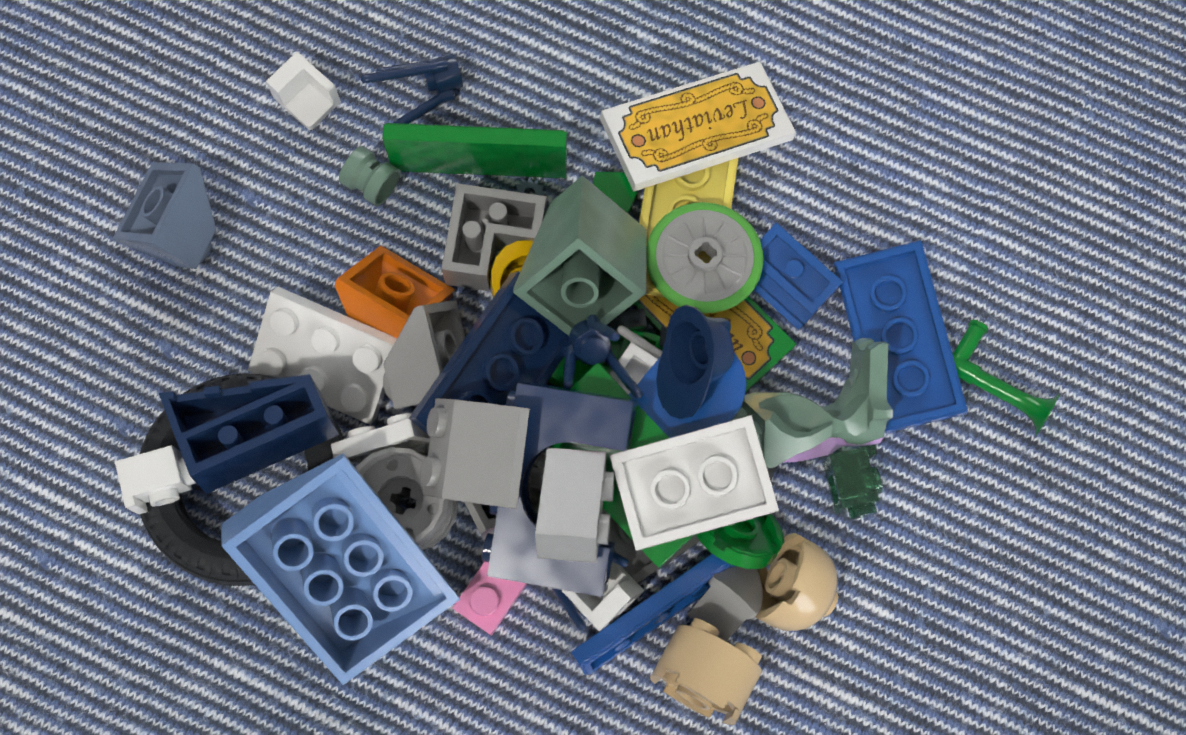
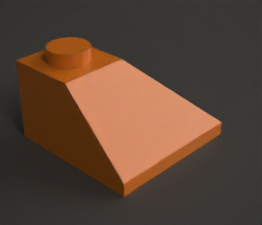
[334,245,455,338]

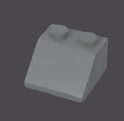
[420,398,530,509]

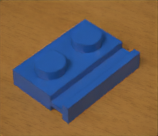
[754,222,843,331]

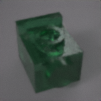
[822,445,883,519]

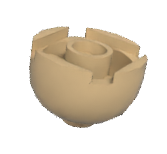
[756,533,838,631]

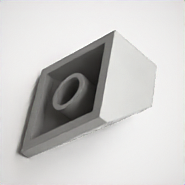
[383,300,465,409]

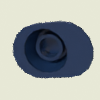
[656,305,734,419]

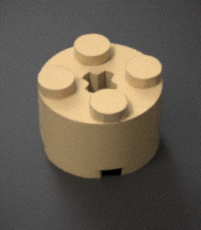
[650,618,762,725]

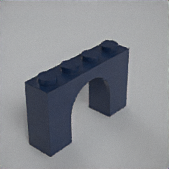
[482,382,638,597]

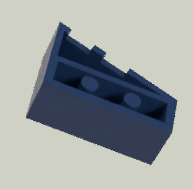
[159,374,339,494]

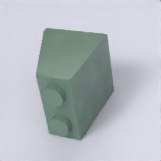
[513,175,647,336]

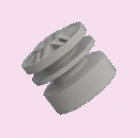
[356,447,458,550]

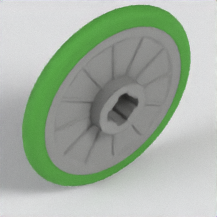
[646,202,763,313]

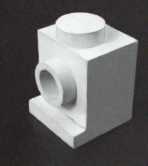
[115,445,196,514]

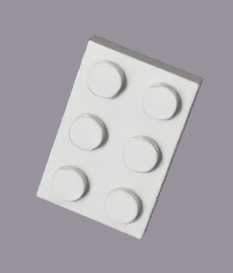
[248,287,397,425]
[610,415,779,551]

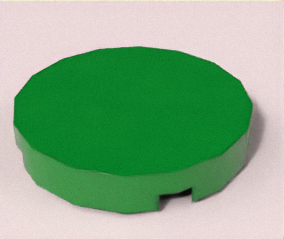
[696,514,784,569]

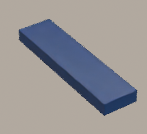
[571,554,737,676]

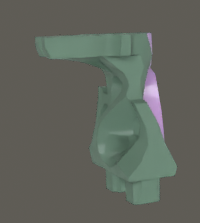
[732,338,893,468]

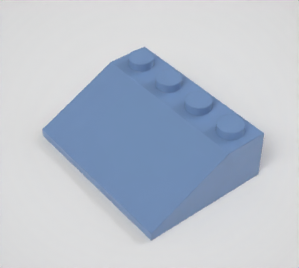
[221,453,460,685]

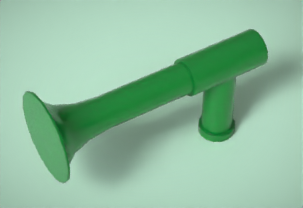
[952,319,1060,436]

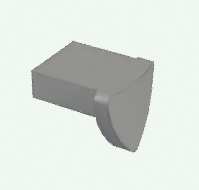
[687,567,763,642]

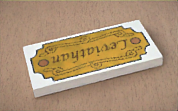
[600,62,796,192]

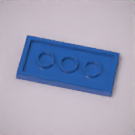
[834,240,968,434]

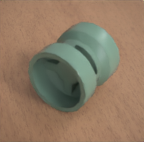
[339,146,401,207]

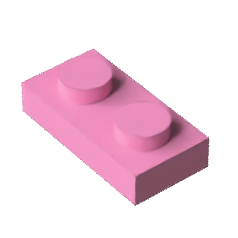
[452,562,527,636]

